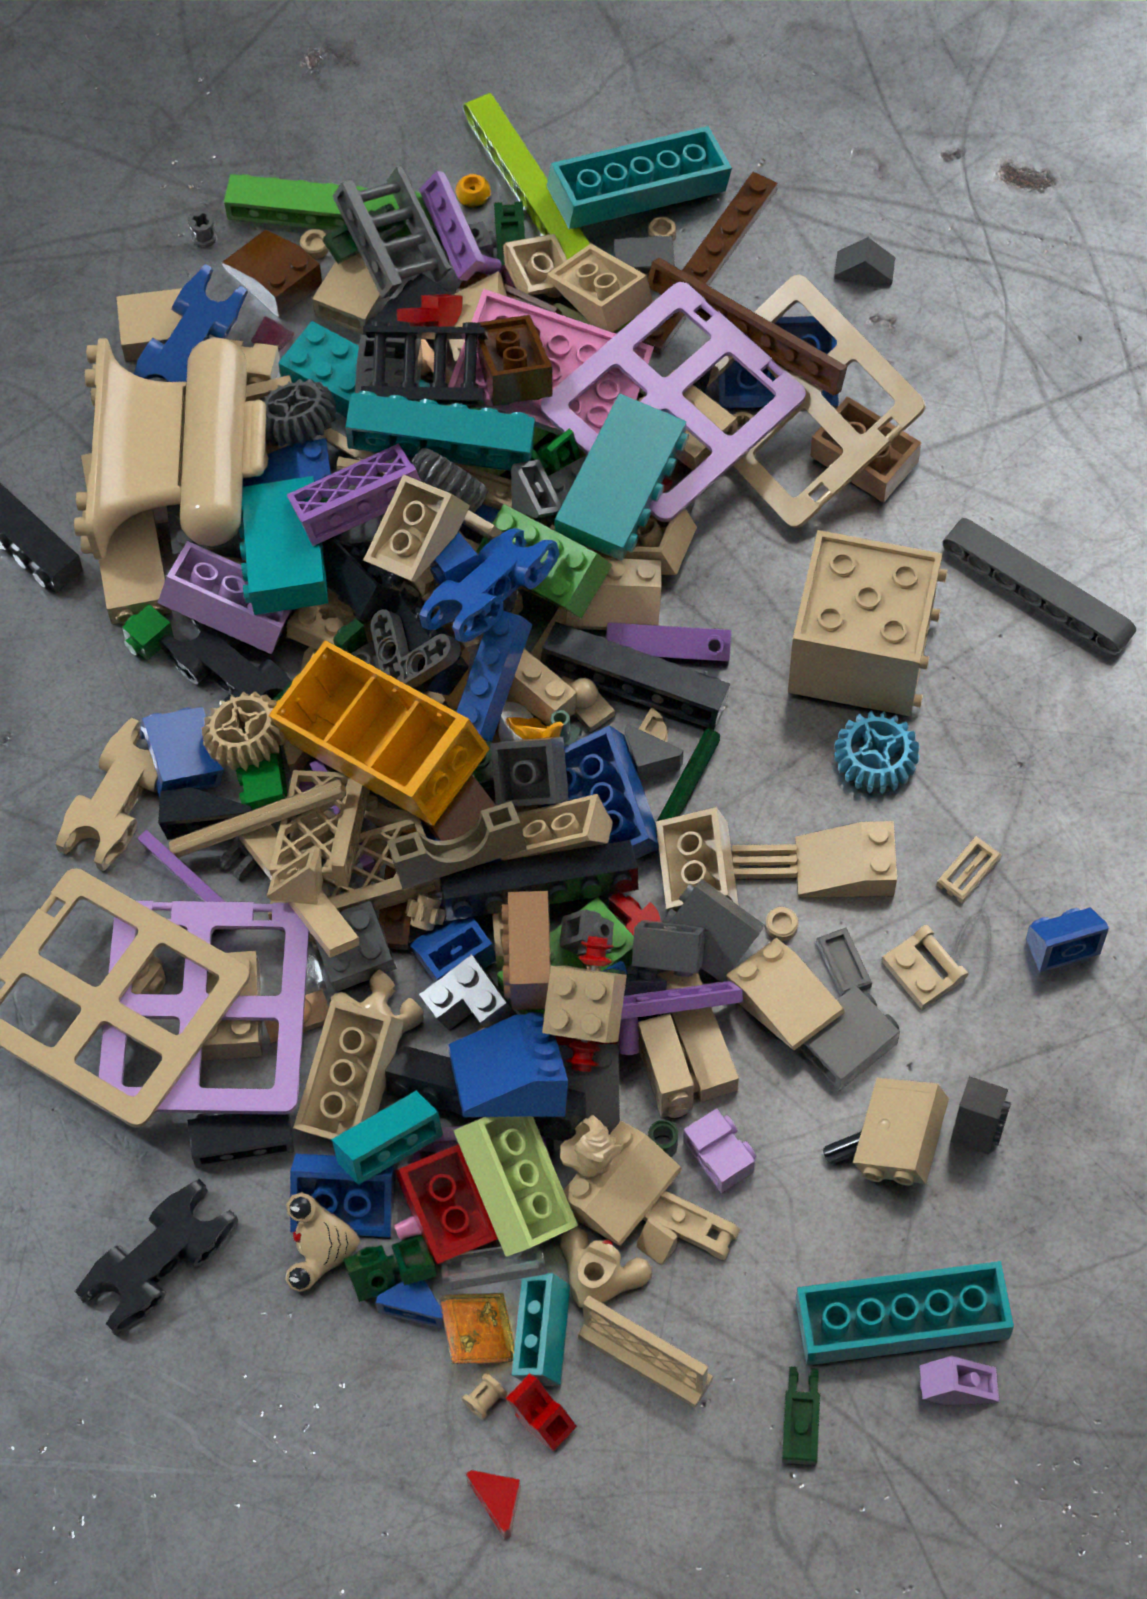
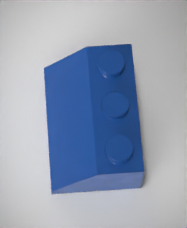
[290,1153,396,1237]

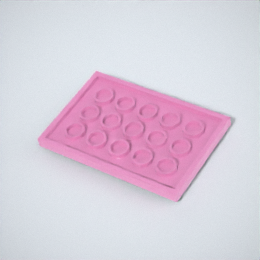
[448,289,654,435]

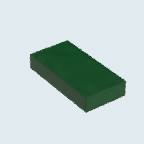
[391,1236,437,1286]

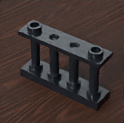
[361,321,488,406]

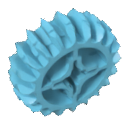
[834,710,920,794]

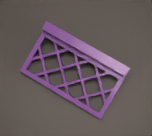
[287,443,421,546]

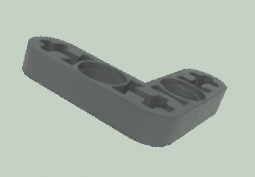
[371,609,461,688]

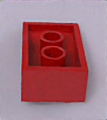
[394,1144,498,1264]

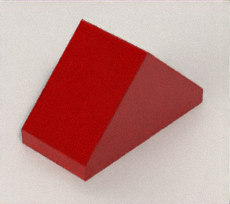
[466,1470,521,1540]

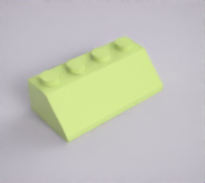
[453,1117,578,1257]

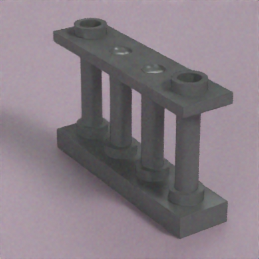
[332,166,451,299]

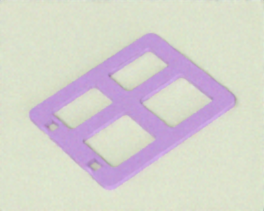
[541,282,806,522]
[99,901,310,1114]

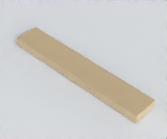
[239,824,359,958]

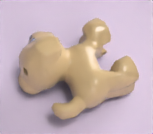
[329,969,424,1039]

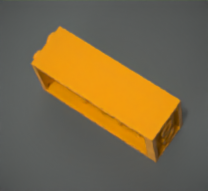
[268,640,490,826]

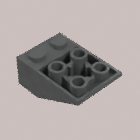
[355,335,423,393]

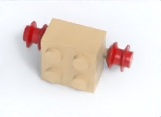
[542,936,627,1072]

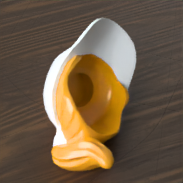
[498,702,564,741]

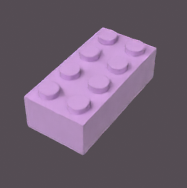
[158,541,294,654]

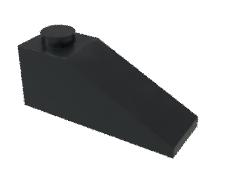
[158,787,253,840]

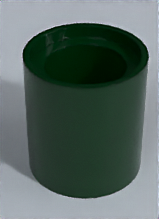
[648,1120,678,1157]

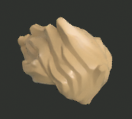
[560,1114,623,1178]

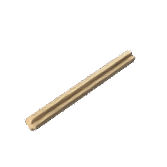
[169,779,347,858]

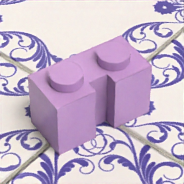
[683,1108,756,1193]

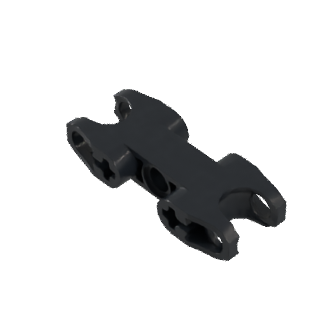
[159,618,291,702]
[75,1179,239,1335]

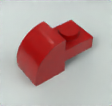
[397,294,463,327]
[609,893,661,936]
[506,1373,577,1452]

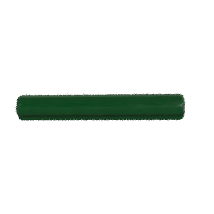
[655,729,720,824]

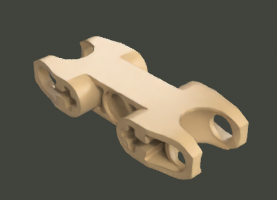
[56,718,158,871]

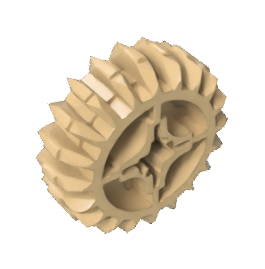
[201,691,285,771]

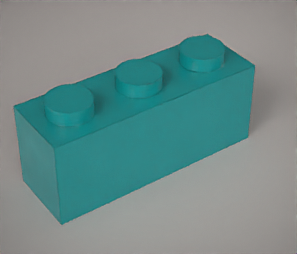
[332,1091,443,1185]
[512,1273,570,1386]

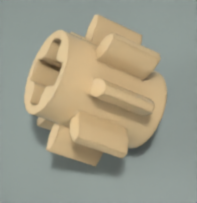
[405,892,446,931]

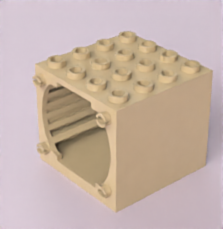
[788,530,948,717]

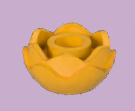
[455,174,491,208]

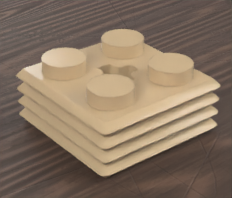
[286,588,365,650]

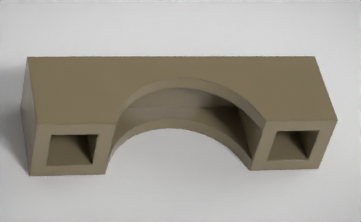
[387,801,527,889]

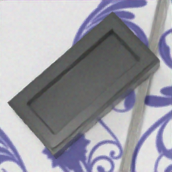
[816,927,872,996]

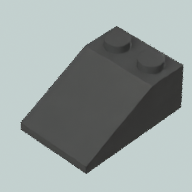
[554,1044,620,1153]

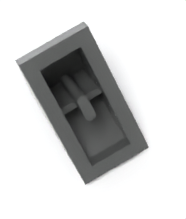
[834,237,895,284]
[511,460,562,518]
[625,724,683,780]

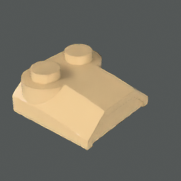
[503,234,567,298]

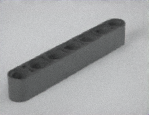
[942,518,1136,656]

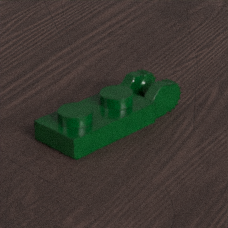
[322,203,405,264]
[782,1366,820,1465]

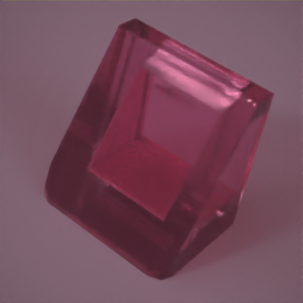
[251,316,295,352]

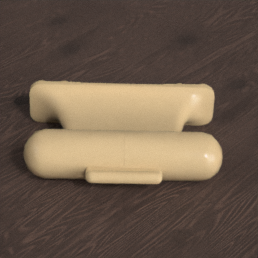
[74,337,266,559]

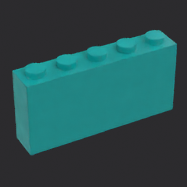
[555,393,689,561]
[239,476,329,615]

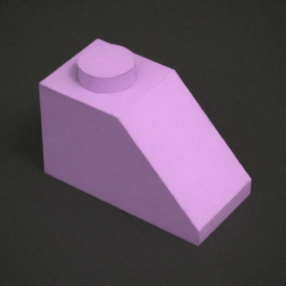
[920,1356,999,1405]

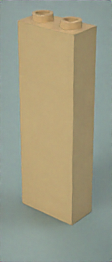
[81,453,172,624]

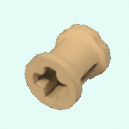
[461,1373,507,1420]

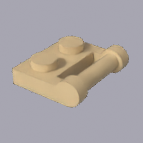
[882,925,969,1010]

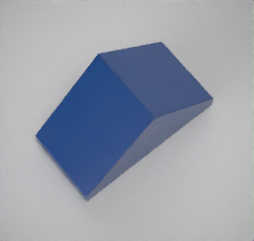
[376,1280,445,1328]

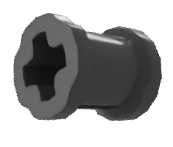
[188,209,217,248]

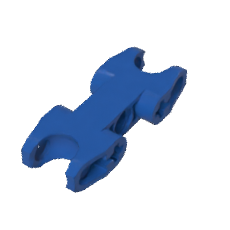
[134,264,248,382]
[419,528,560,642]

